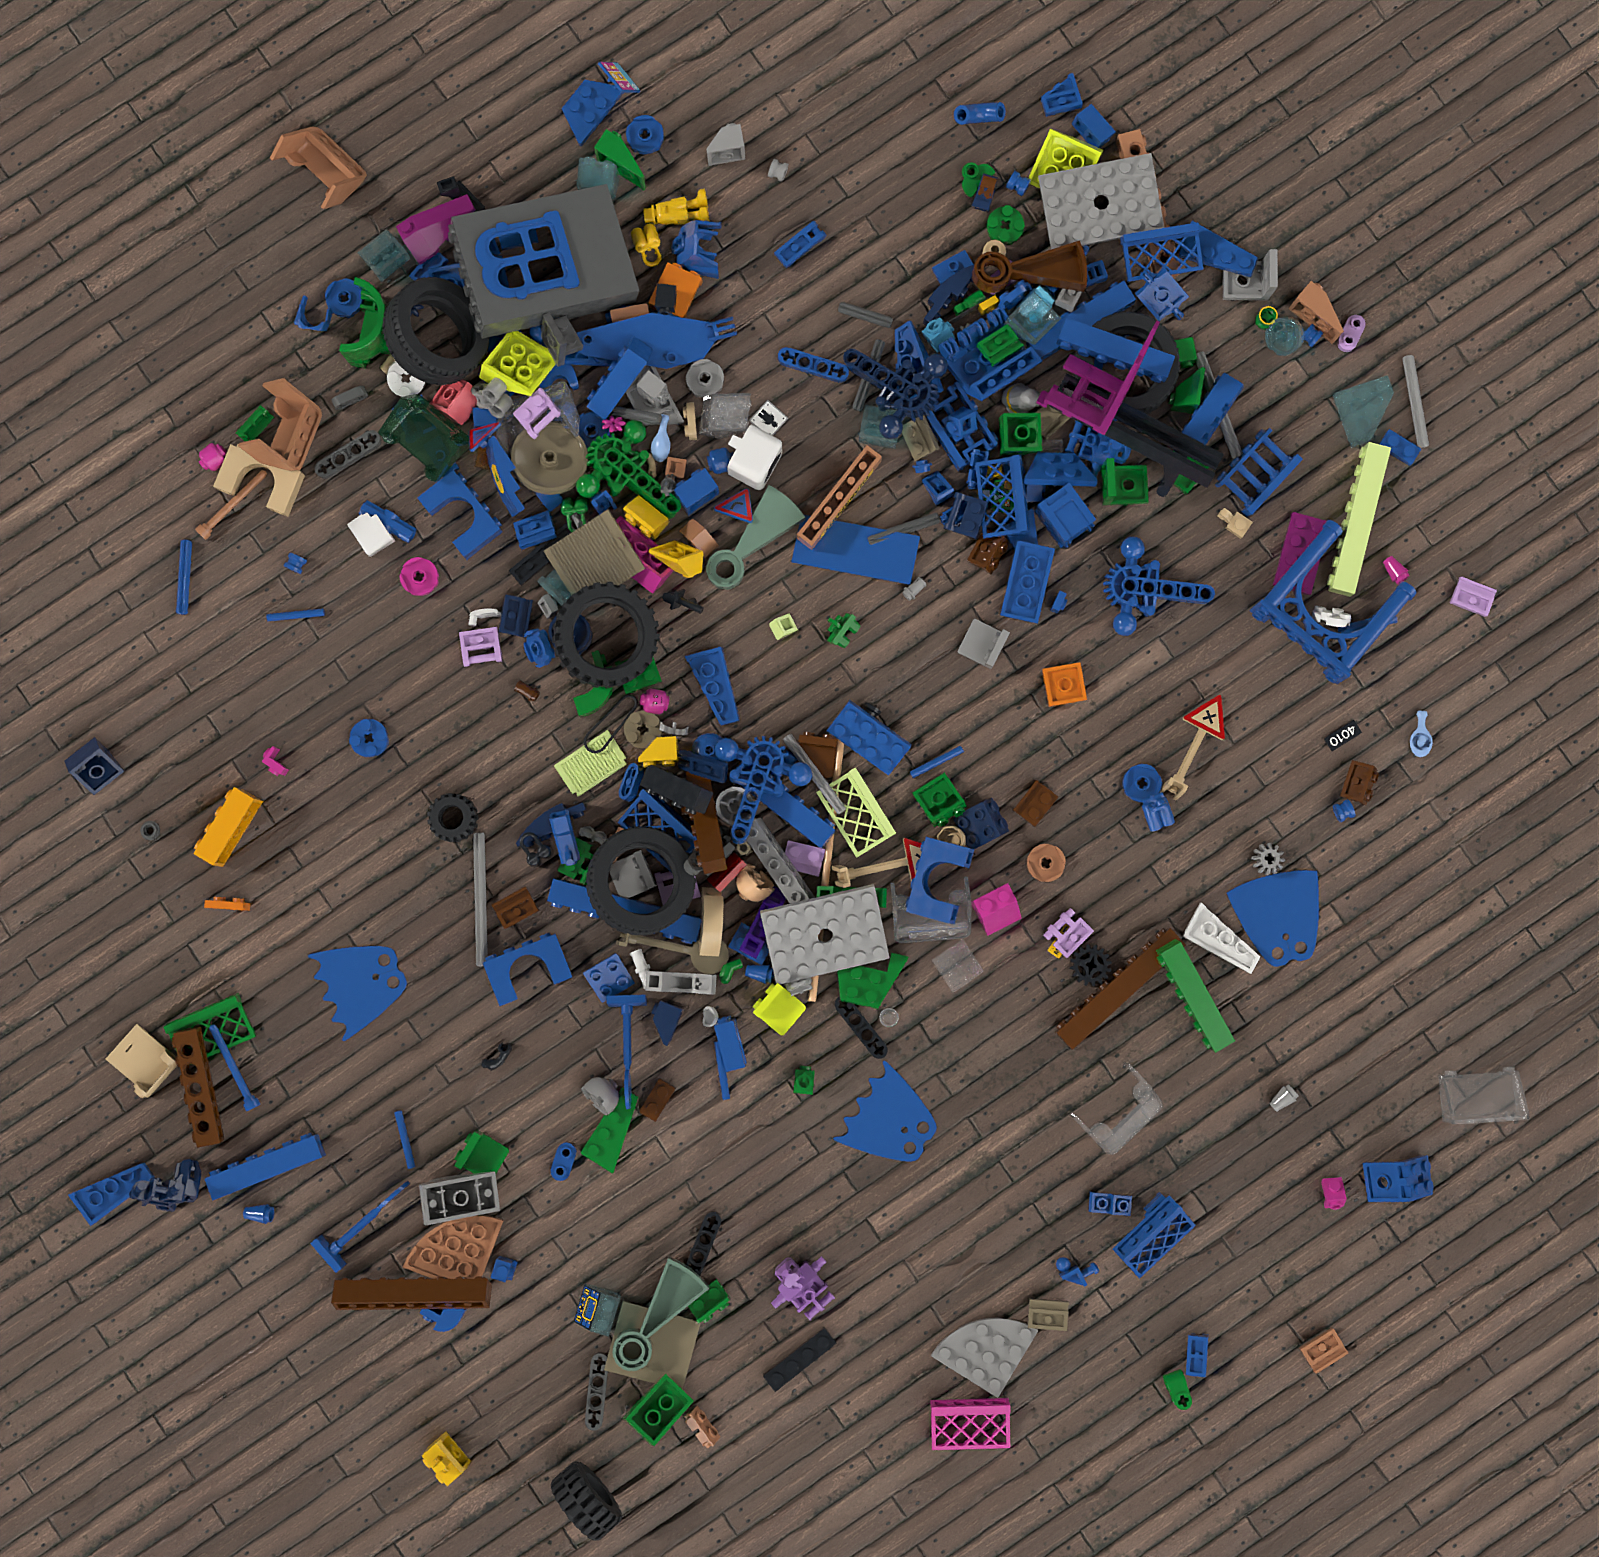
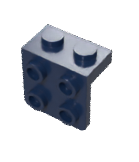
[953,797,1009,849]

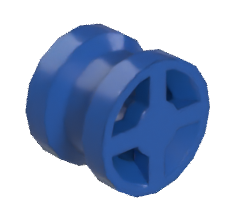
[1300,323,1324,348]
[283,553,307,574]
[1333,799,1355,822]

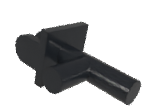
[662,589,704,614]

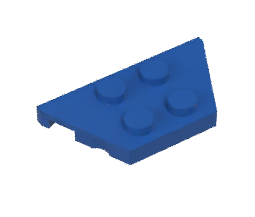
[562,80,624,147]
[1023,452,1097,487]

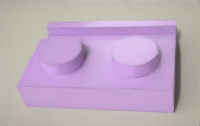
[1450,577,1497,617]
[785,840,825,877]

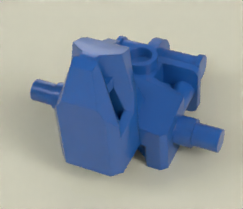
[1065,418,1132,478]

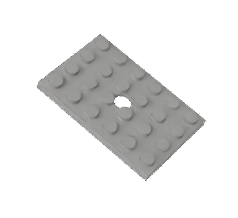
[1038,153,1164,249]
[760,884,889,984]

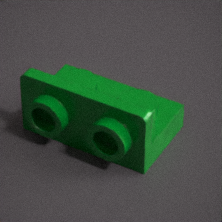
[688,1278,731,1324]

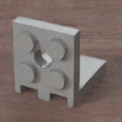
[1223,249,1278,300]

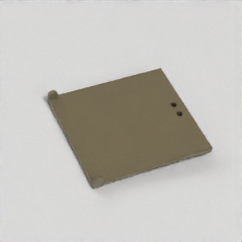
[544,509,645,595]
[604,1301,701,1390]

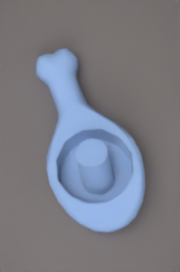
[651,414,670,462]
[1410,710,1433,757]

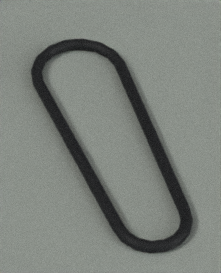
[584,694,638,753]

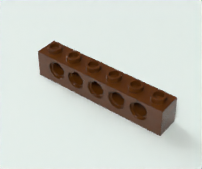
[172,1026,225,1148]

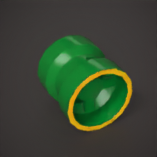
[1255,306,1278,330]

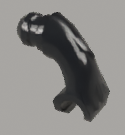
[481,1042,512,1071]

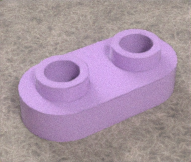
[1337,315,1365,352]

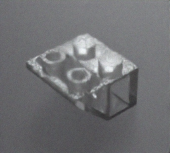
[931,939,984,993]

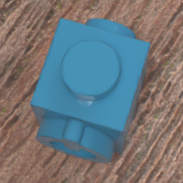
[922,317,956,352]

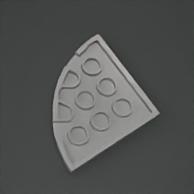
[931,1317,1039,1398]

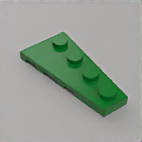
[581,1087,639,1174]

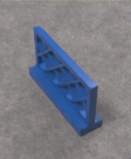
[1120,223,1203,282]
[975,455,1030,539]
[617,788,697,873]
[1113,1196,1196,1279]

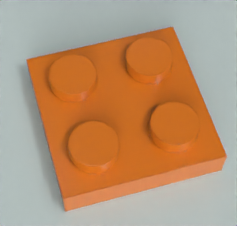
[1042,662,1087,707]

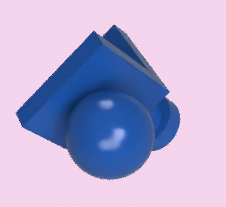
[1056,1257,1099,1287]

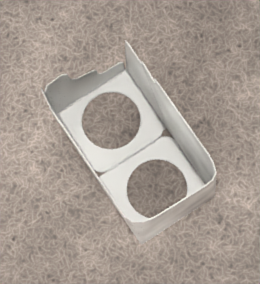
[347,513,395,557]

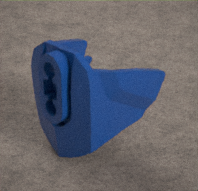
[671,220,722,279]

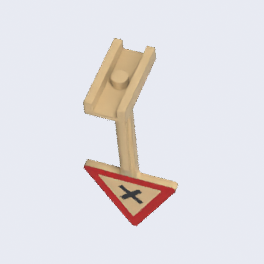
[1160,695,1225,800]
[832,838,922,888]

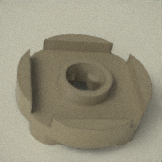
[624,710,662,749]

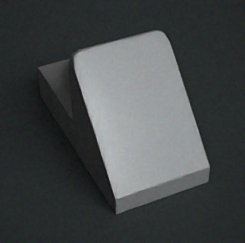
[1055,288,1082,312]

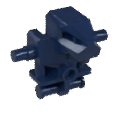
[129,1159,201,1212]

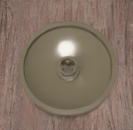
[511,422,588,495]

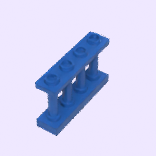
[1215,428,1303,516]

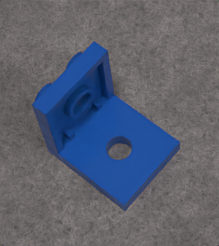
[1363,1155,1433,1202]

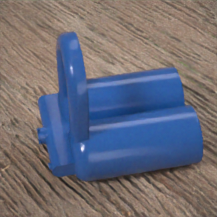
[1142,792,1175,831]

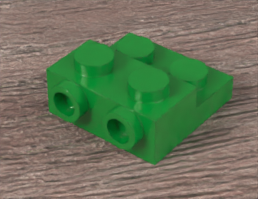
[912,772,967,828]

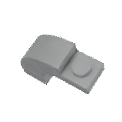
[645,971,716,995]

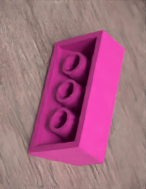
[616,516,674,594]

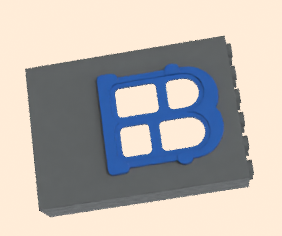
[448,184,639,339]

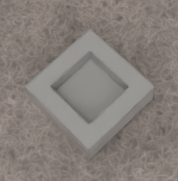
[538,593,558,619]

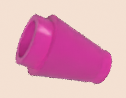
[1383,556,1410,585]

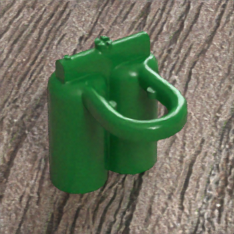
[561,495,588,532]

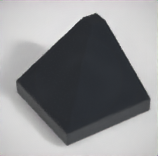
[437,176,462,198]

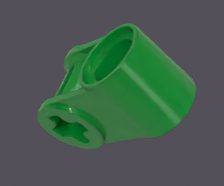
[1162,1369,1192,1410]

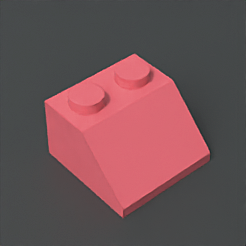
[429,379,477,425]

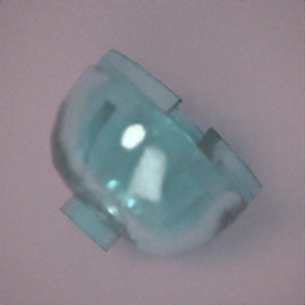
[1265,317,1305,356]

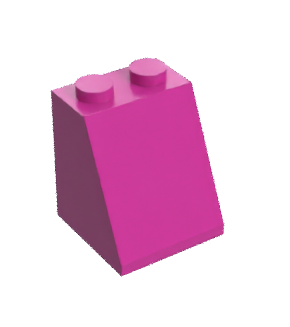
[970,883,1022,936]

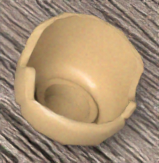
[937,826,966,847]

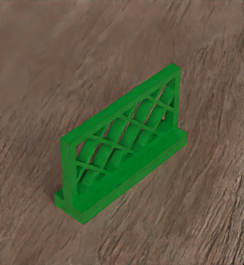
[163,993,257,1065]

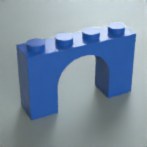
[418,470,502,560]
[906,837,974,925]
[483,932,572,1007]
[714,1015,747,1072]

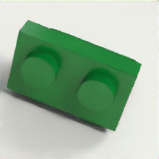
[454,1130,509,1174]

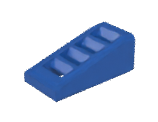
[1086,260,1108,287]

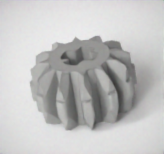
[1251,843,1285,875]

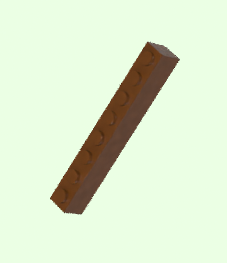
[1055,928,1186,1050]
[331,1276,492,1310]

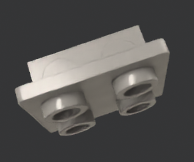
[957,619,1010,669]
[609,850,657,898]

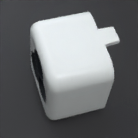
[727,424,782,490]

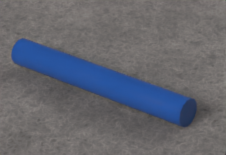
[266,608,325,622]
[910,745,964,778]
[714,1041,730,1100]
[394,1110,416,1169]

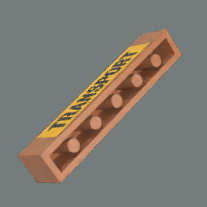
[797,445,882,550]

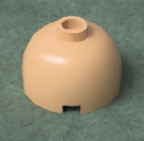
[736,864,775,902]

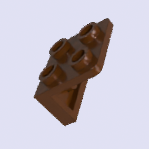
[796,732,838,779]

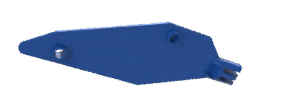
[576,313,737,369]

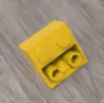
[623,495,669,539]
[638,736,679,768]

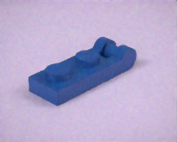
[774,221,827,269]

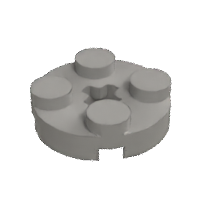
[686,359,724,398]

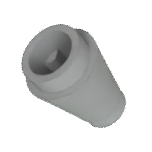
[1269,1084,1299,1112]

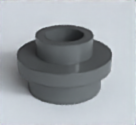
[140,821,160,840]

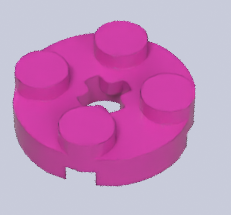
[400,557,439,596]

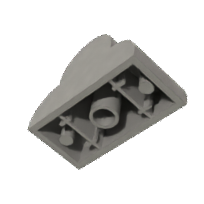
[419,1171,500,1225]

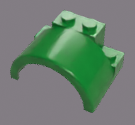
[339,277,390,369]

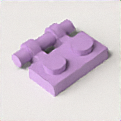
[1043,908,1094,958]

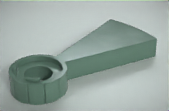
[706,485,805,590]
[612,1256,709,1371]

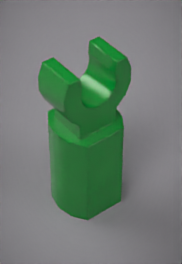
[953,290,986,316]

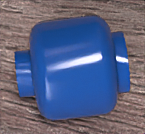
[707,447,733,474]

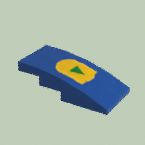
[486,436,525,517]

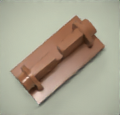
[684,1406,720,1448]

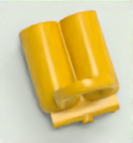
[631,223,661,267]

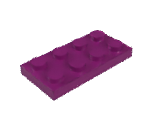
[1273,512,1326,596]

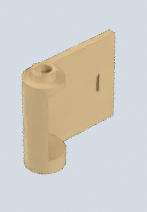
[106,1024,177,1098]

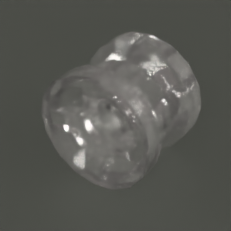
[880,1008,899,1027]

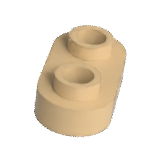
[683,402,697,440]

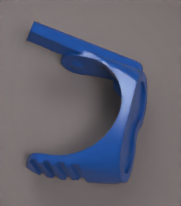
[294,296,333,331]

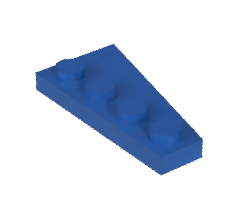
[1179,221,1258,277]
[685,647,740,726]

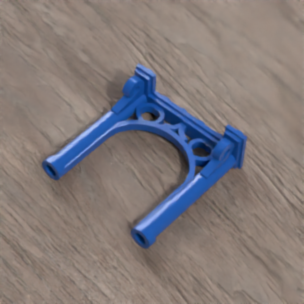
[1249,520,1417,684]

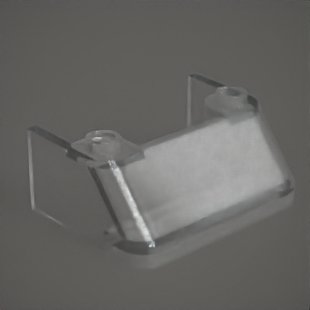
[496,381,580,460]
[890,877,971,943]
[1070,1062,1163,1155]

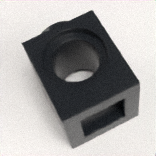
[655,284,677,315]

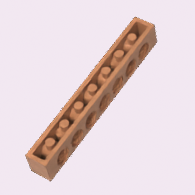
[1116,129,1180,278]

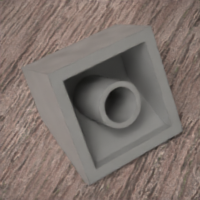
[706,123,745,166]

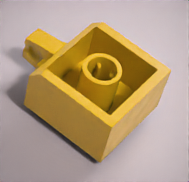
[422,1432,471,1486]

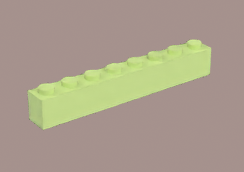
[1327,442,1391,597]

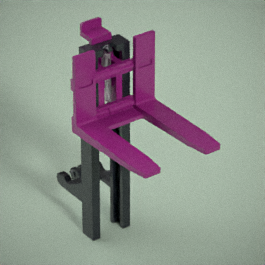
[1036,320,1224,497]

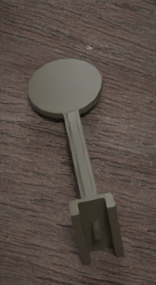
[616,933,729,974]

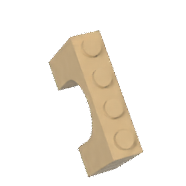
[213,444,305,517]

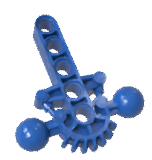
[1103,536,1215,636]
[715,736,813,844]

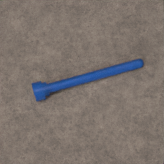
[209,1025,260,1112]

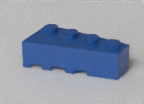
[586,336,653,420]
[1181,372,1244,445]

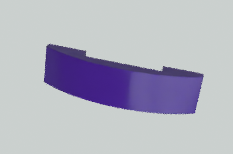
[739,886,786,959]

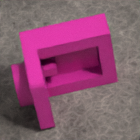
[262,746,289,776]
[1321,1177,1347,1210]

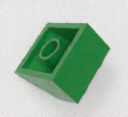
[999,413,1042,456]

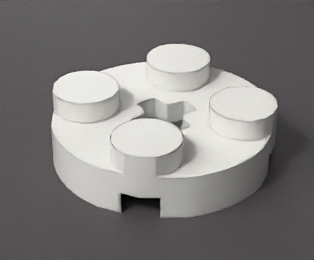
[387,361,425,398]
[1311,606,1351,627]

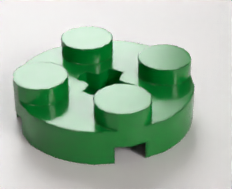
[987,205,1025,245]

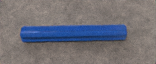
[176,540,192,615]

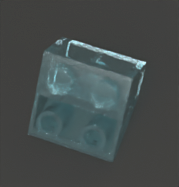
[577,157,620,200]
[357,230,411,282]
[859,405,898,449]

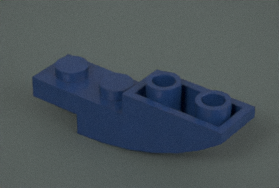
[923,265,974,326]
[516,803,587,848]

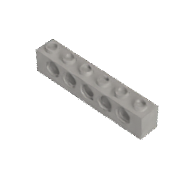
[740,818,815,904]

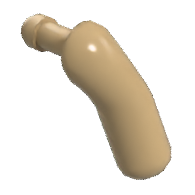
[647,453,656,477]

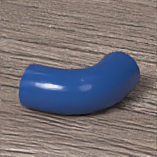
[954,102,1006,125]

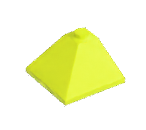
[1028,129,1103,188]
[479,331,556,396]

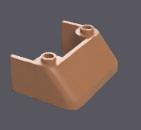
[270,126,367,210]
[238,378,322,471]

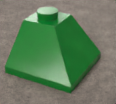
[1168,367,1205,414]

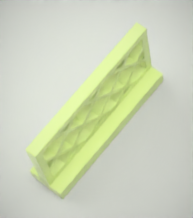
[816,768,896,858]

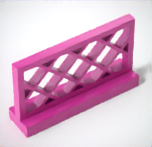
[930,1398,1010,1450]

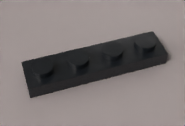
[509,523,572,586]
[763,1327,837,1392]

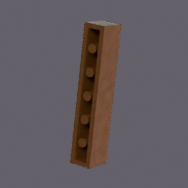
[685,771,727,874]

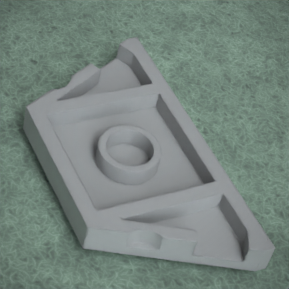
[625,365,684,425]

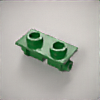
[236,405,275,442]

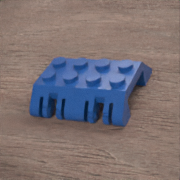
[938,306,1042,401]

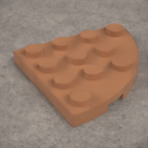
[403,1215,504,1279]

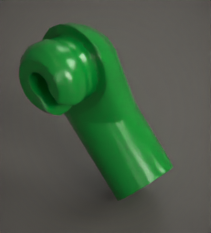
[719,959,743,984]

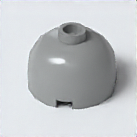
[581,1077,619,1115]

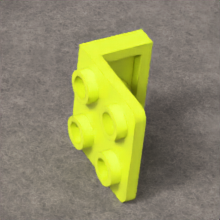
[753,983,806,1035]

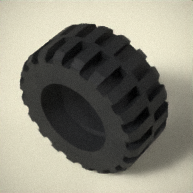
[550,1461,622,1541]

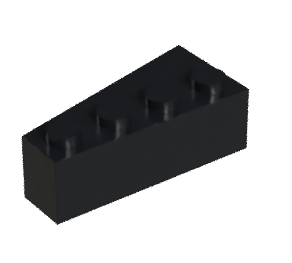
[640,765,713,815]

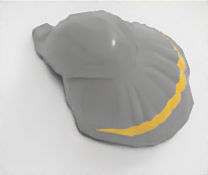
[1001,383,1042,413]

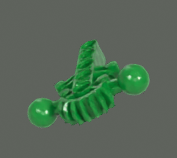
[576,420,681,519]

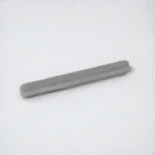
[1403,355,1429,448]
[783,734,846,814]

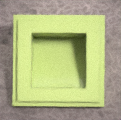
[769,613,798,640]

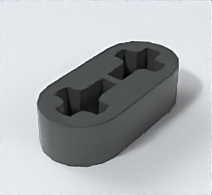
[331,386,368,410]

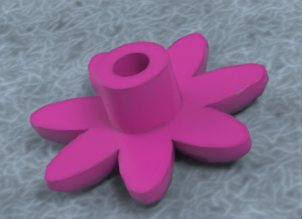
[602,416,626,432]

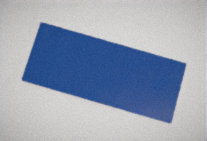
[792,515,920,584]

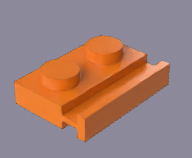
[204,897,250,911]

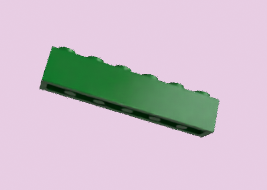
[1156,939,1235,1053]

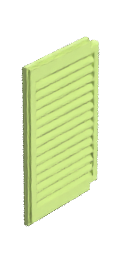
[554,730,627,797]

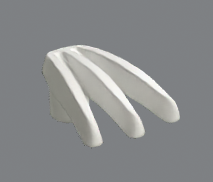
[469,609,501,627]

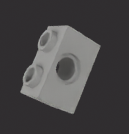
[637,370,669,408]

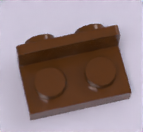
[967,528,1009,575]
[1340,760,1379,806]

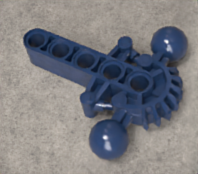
[843,349,948,439]

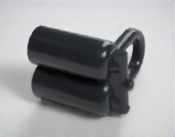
[520,832,554,867]

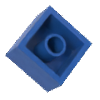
[674,468,719,516]

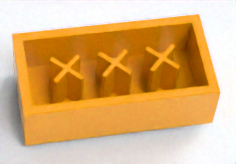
[193,787,263,867]

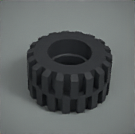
[427,793,479,842]

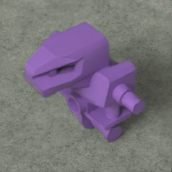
[771,1256,835,1321]

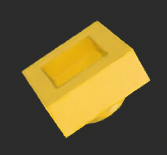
[978,295,999,316]

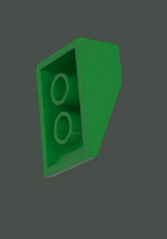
[594,129,646,190]
[623,1374,694,1446]

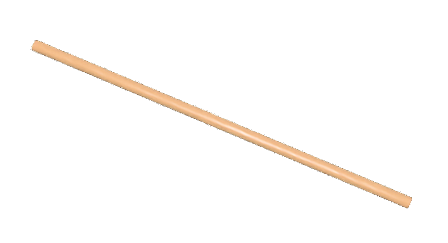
[808,740,844,1002]

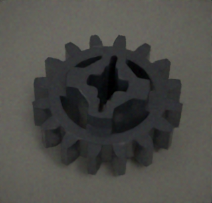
[1069,944,1112,986]

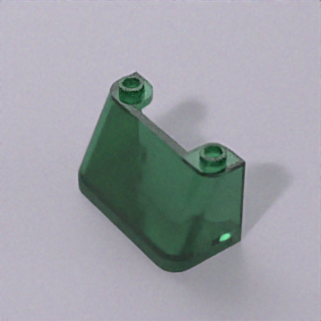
[378,394,469,482]

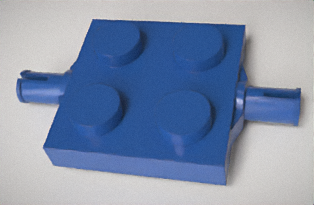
[1135,268,1189,321]

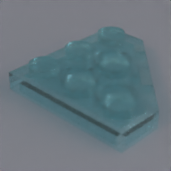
[1333,375,1394,448]

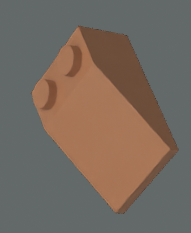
[1289,281,1344,344]

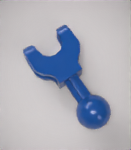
[529,325,580,398]

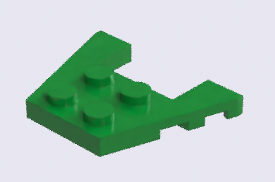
[837,953,908,1009]

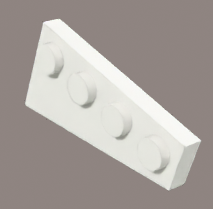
[1182,903,1260,974]

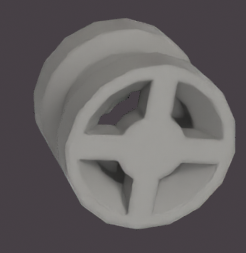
[768,159,789,182]

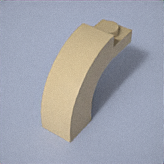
[699,887,723,956]

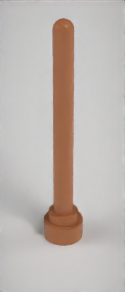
[195,470,267,540]

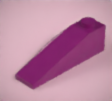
[396,195,475,265]

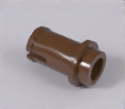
[514,680,540,702]

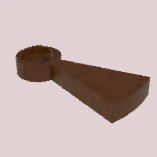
[972,240,1087,293]

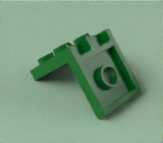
[1100,458,1149,506]

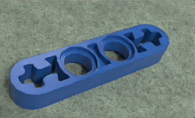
[778,347,849,383]

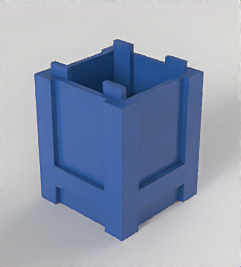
[1034,483,1096,549]

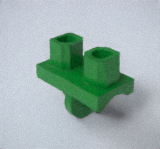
[827,613,861,648]

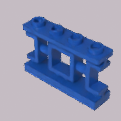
[925,381,999,472]

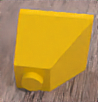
[649,541,703,578]

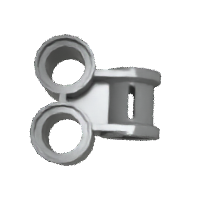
[471,378,513,418]

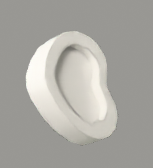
[703,1006,719,1027]

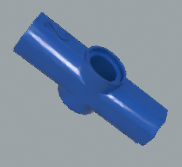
[359,500,417,543]

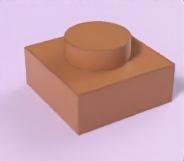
[665,457,687,480]

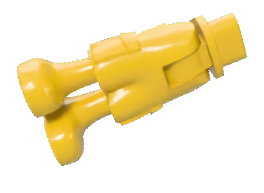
[643,189,710,225]

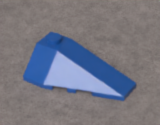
[895,321,944,399]

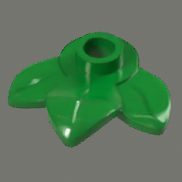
[962,162,995,198]

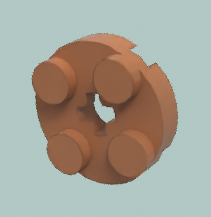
[1027,844,1066,882]

